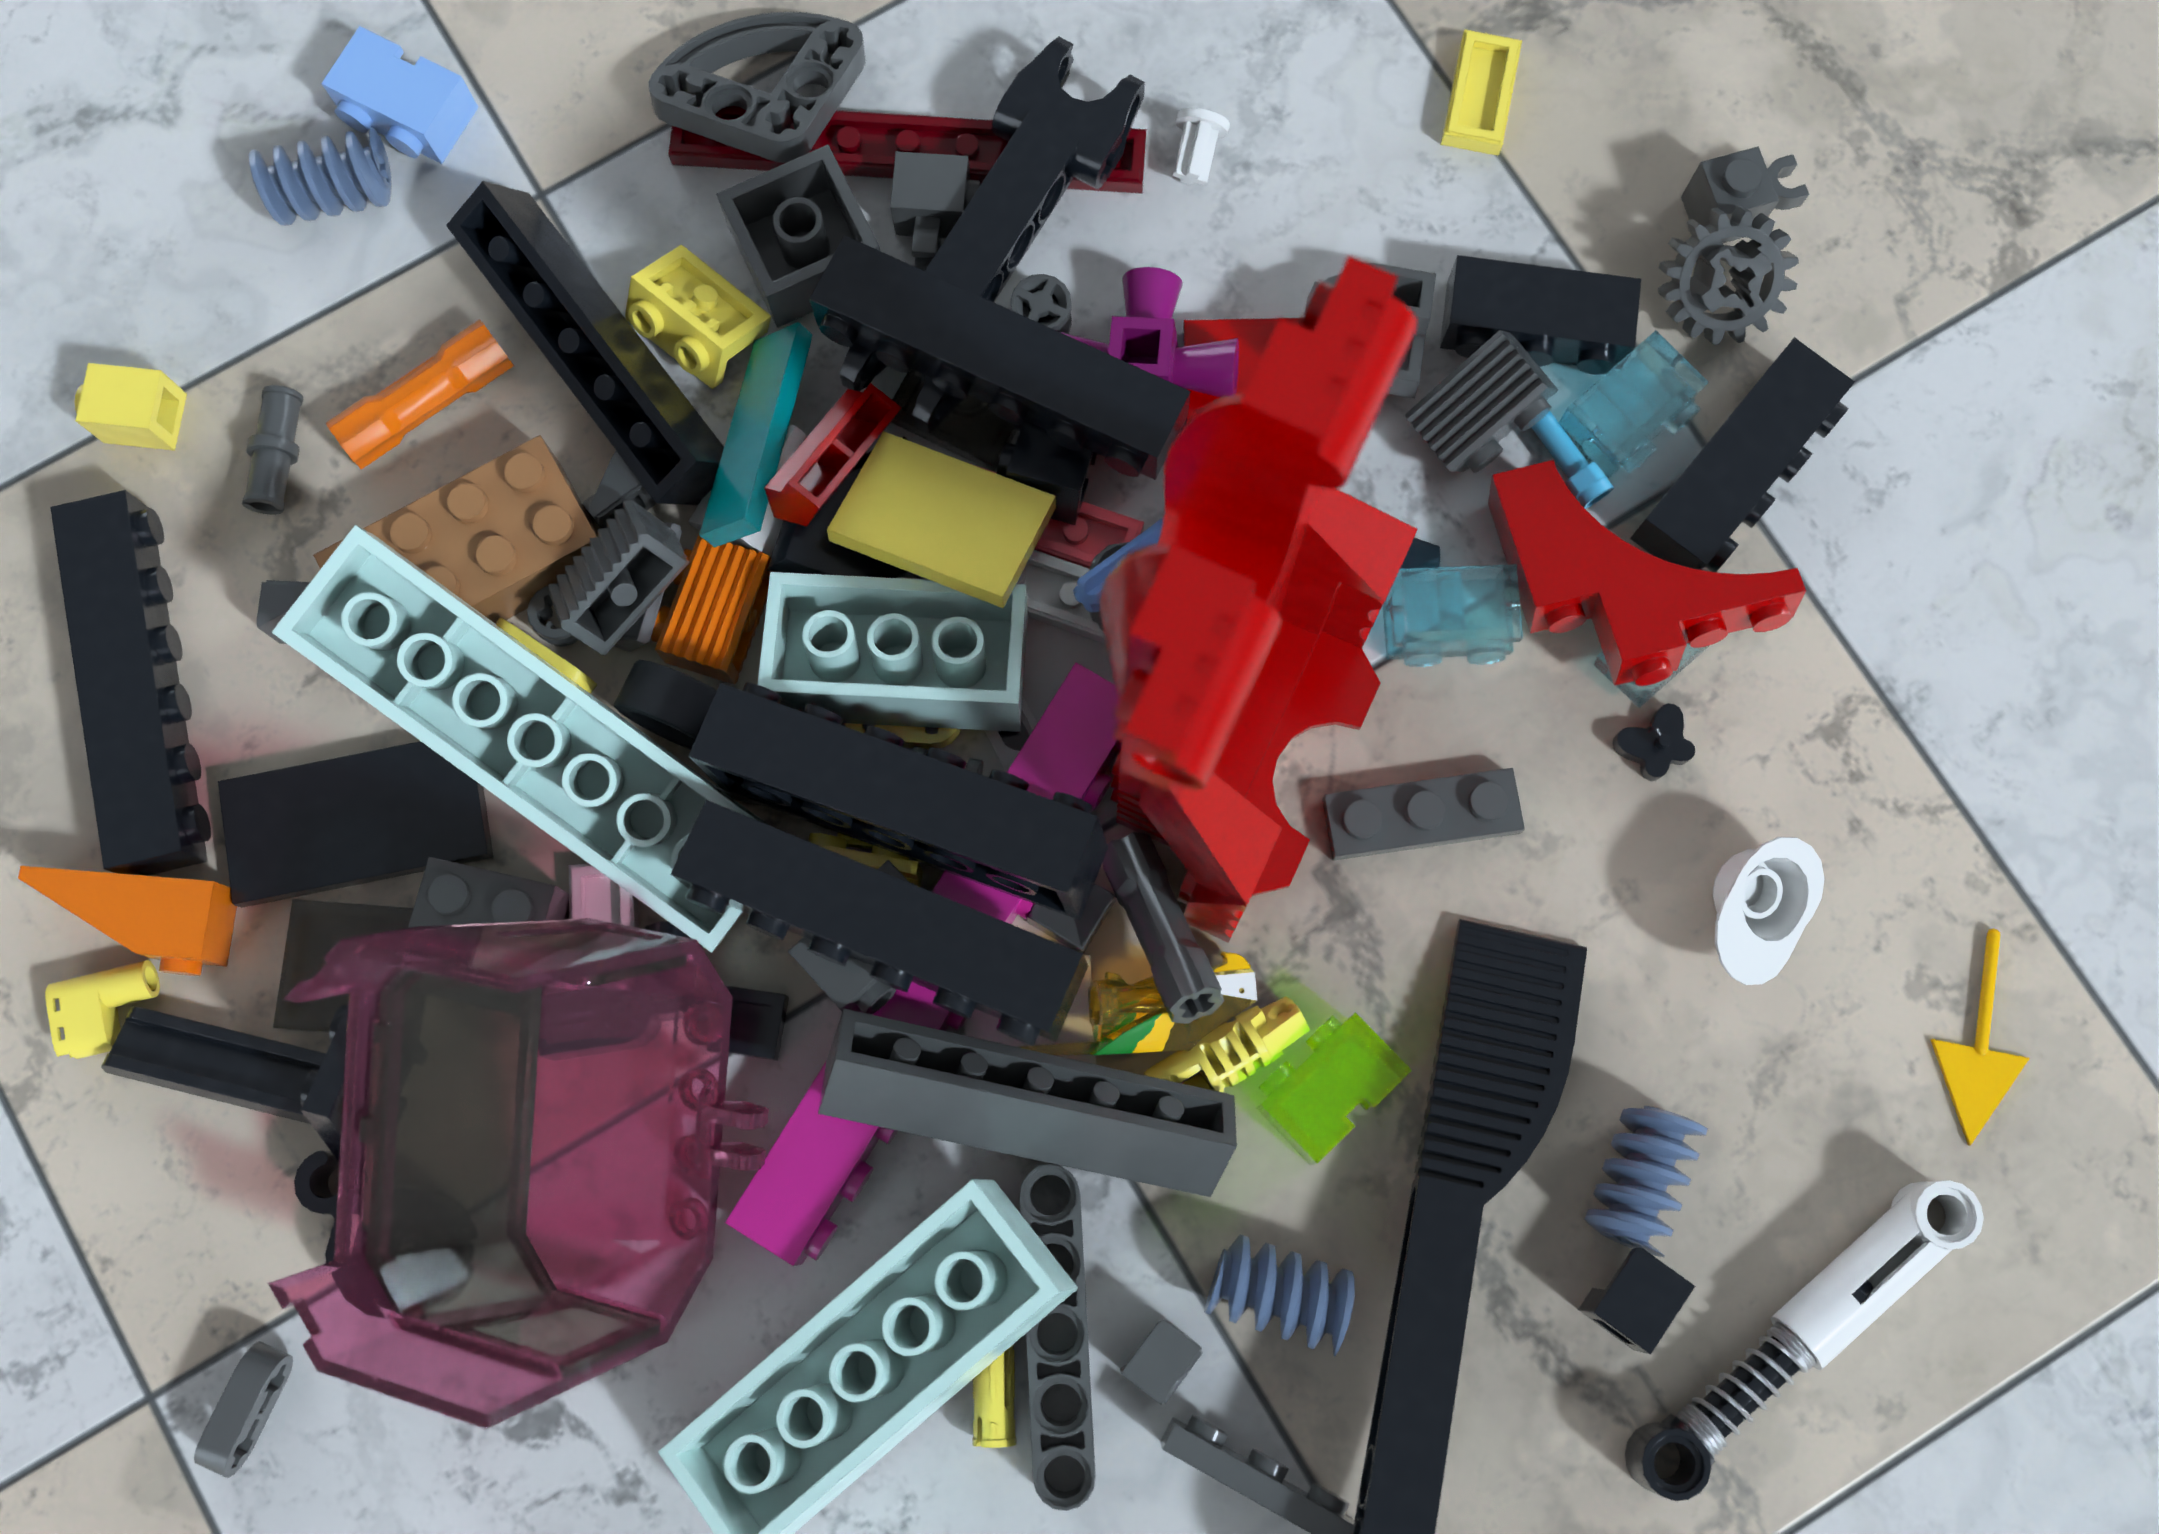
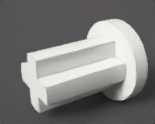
[1173,108,1230,185]

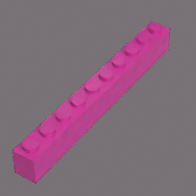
[725,662,1121,1266]

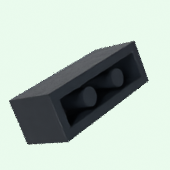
[1440,255,1641,375]

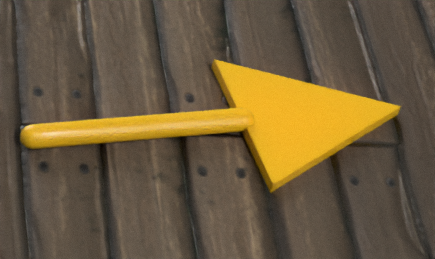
[1930,928,2030,1146]

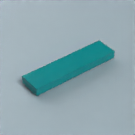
[699,322,813,547]

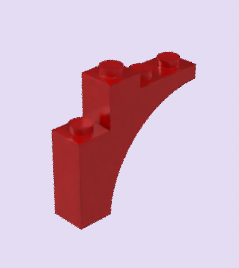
[1488,460,1806,686]

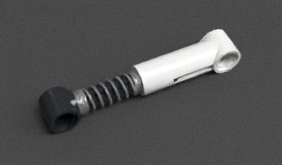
[1625,1180,1984,1501]

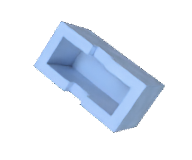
[321,26,478,164]

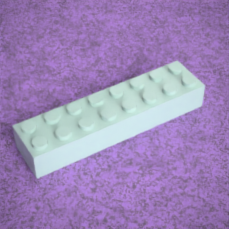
[272,525,768,953]

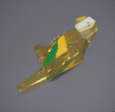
[1018,952,1257,1055]

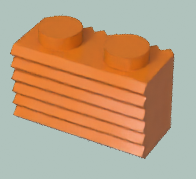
[651,534,771,685]

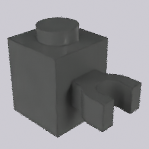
[1681,146,1809,243]
[890,151,981,271]

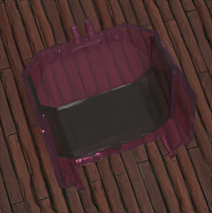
[268,918,769,1429]

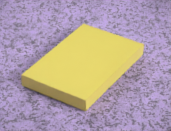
[827,431,1056,608]

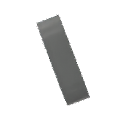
[194,1341,293,1478]

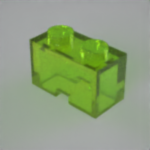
[1256,1012,1412,1166]

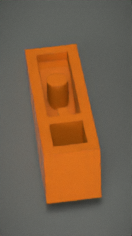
[18,866,237,976]

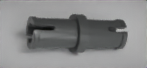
[242,385,303,515]

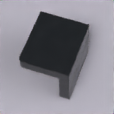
[1578,1247,1695,1355]

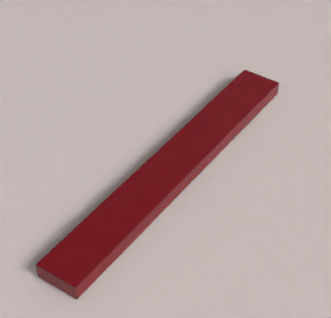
[668,106,1147,194]

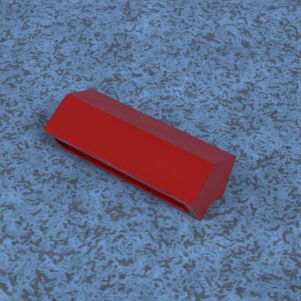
[764,383,902,526]

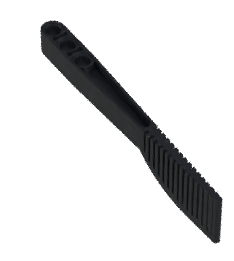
[1353,919,1587,1534]

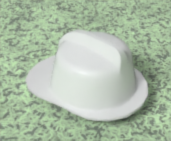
[1712,837,1825,985]

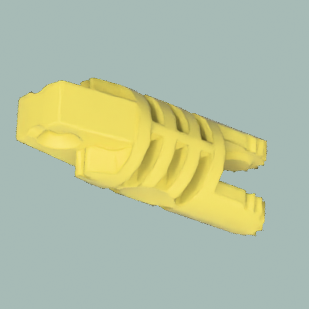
[1144,996,1310,1093]

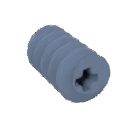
[249,127,391,226]
[1585,1106,1708,1257]
[1204,1234,1355,1356]

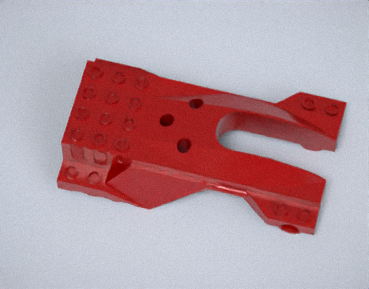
[1099,256,1418,943]

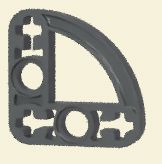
[648,12,866,163]

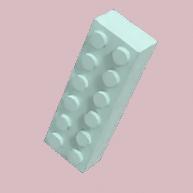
[658,1179,1078,1534]

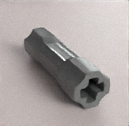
[1103,832,1224,1024]

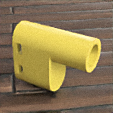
[45,960,160,1059]

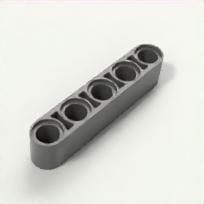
[1019,1164,1096,1511]

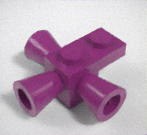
[1060,267,1239,465]

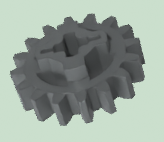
[1658,206,1799,345]

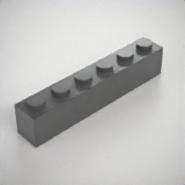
[818,1009,1237,1197]

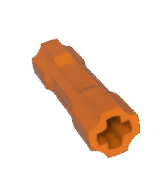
[326,319,514,470]

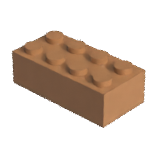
[313,435,598,624]

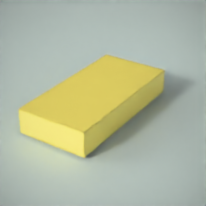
[1441,29,1522,156]

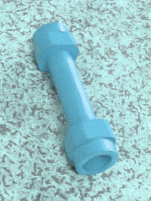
[1531,411,1614,509]

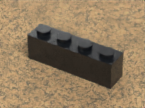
[1630,337,1855,572]

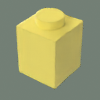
[74,363,187,451]

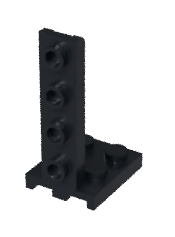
[101,984,418,1173]

